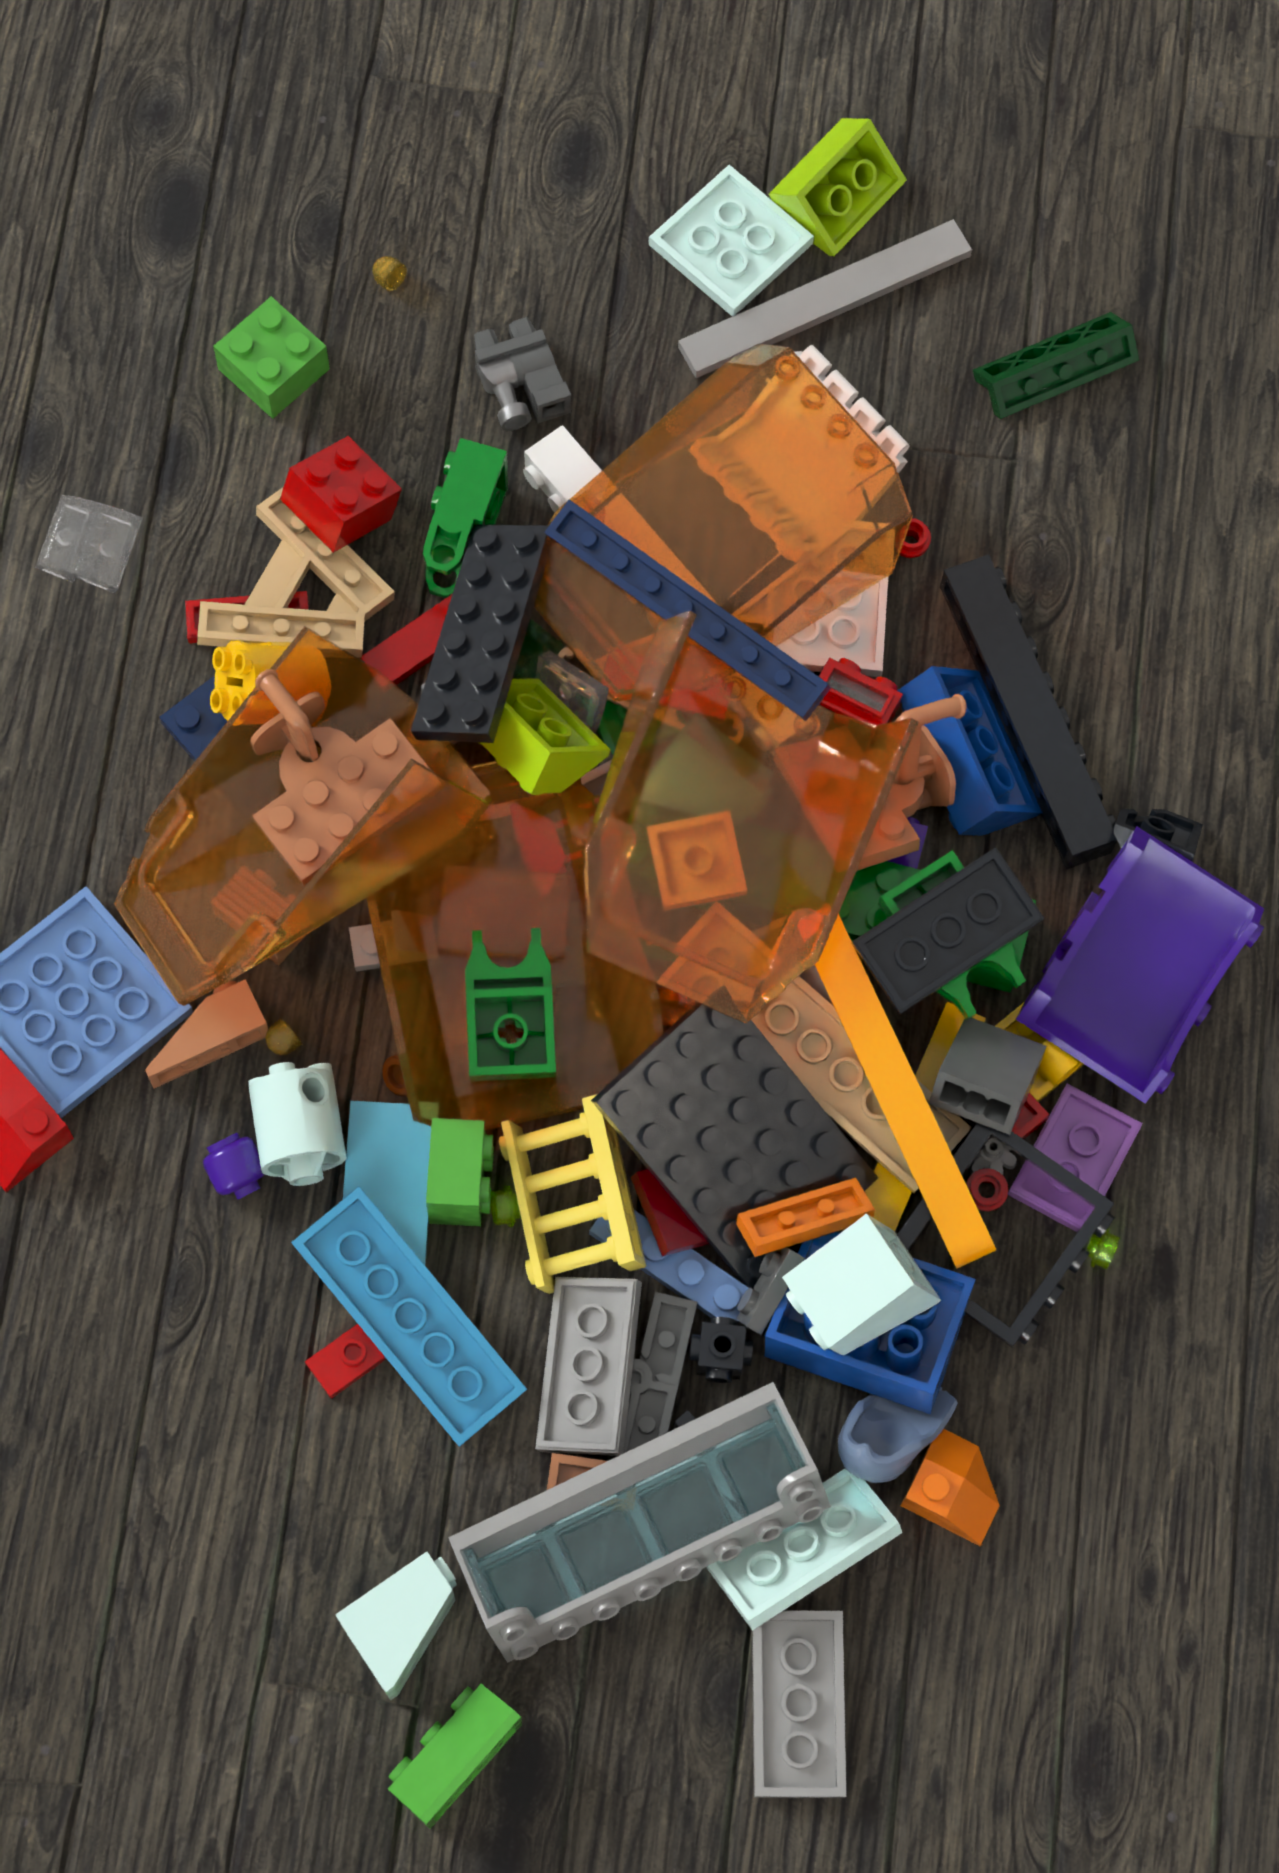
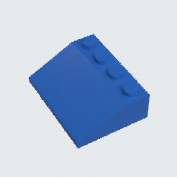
[765,1232,976,1415]

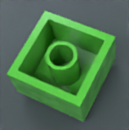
[213,296,330,419]
[426,1118,494,1226]

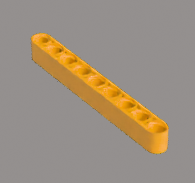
[795,906,996,1269]

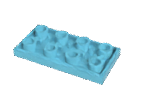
[343,1101,437,1266]

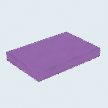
[1008,1083,1143,1232]

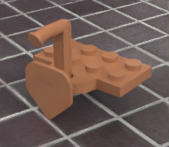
[250,669,441,886]
[772,694,966,875]

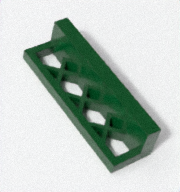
[973,312,1139,419]

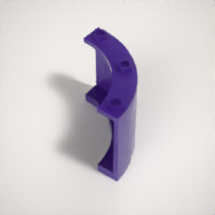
[1016,826,1264,1104]

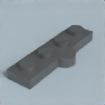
[623,1292,697,1454]

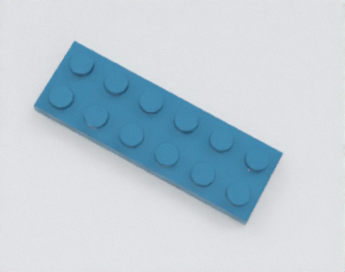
[291,1186,528,1447]

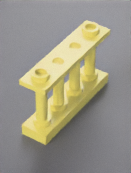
[499,1094,646,1294]

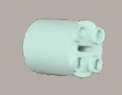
[248,1062,347,1186]

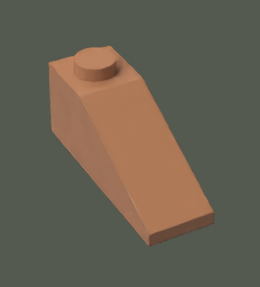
[145,979,270,1089]

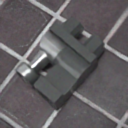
[474,317,571,431]

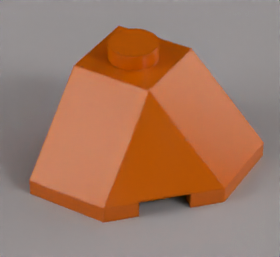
[900,1429,1000,1546]

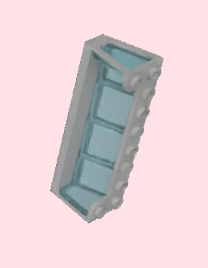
[448,1382,831,1663]

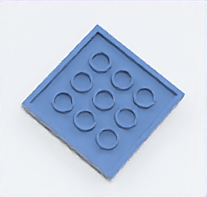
[0,887,193,1118]

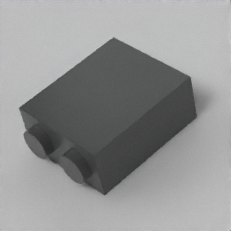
[928,1018,1047,1135]

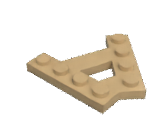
[197,488,395,658]

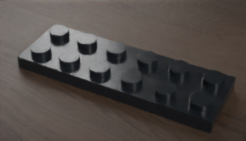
[411,525,553,743]

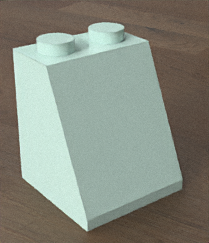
[782,1214,941,1356]
[335,1552,457,1700]

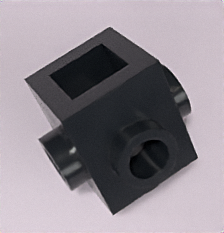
[689,1317,753,1383]

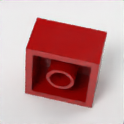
[280,436,402,553]

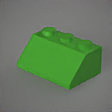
[388,1684,522,1829]

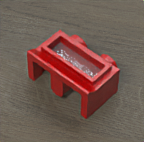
[819,657,903,747]

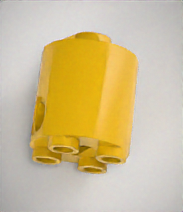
[210,640,330,724]

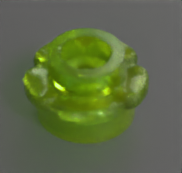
[491,1185,521,1228]
[1087,1228,1121,1269]

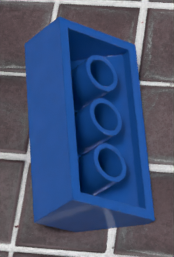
[897,666,1042,836]

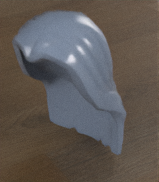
[838,1387,958,1483]

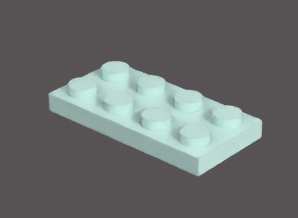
[707,1469,902,1631]

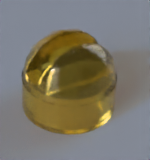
[372,256,407,291]
[266,1018,303,1055]

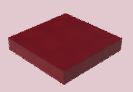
[630,1169,709,1257]

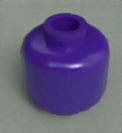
[203,1132,265,1200]

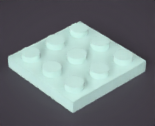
[649,165,814,317]

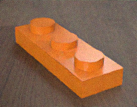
[737,1177,875,1257]

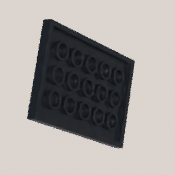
[591,984,878,1289]

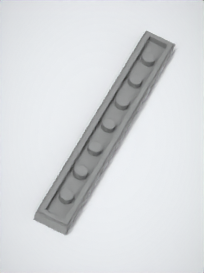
[678,219,972,378]

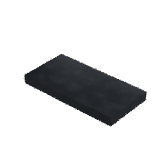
[851,847,1045,1015]

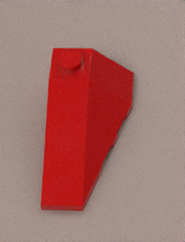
[0,1048,74,1193]

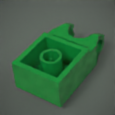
[423,438,508,598]
[878,850,1026,1020]
[465,928,556,1081]

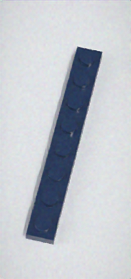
[544,499,831,722]

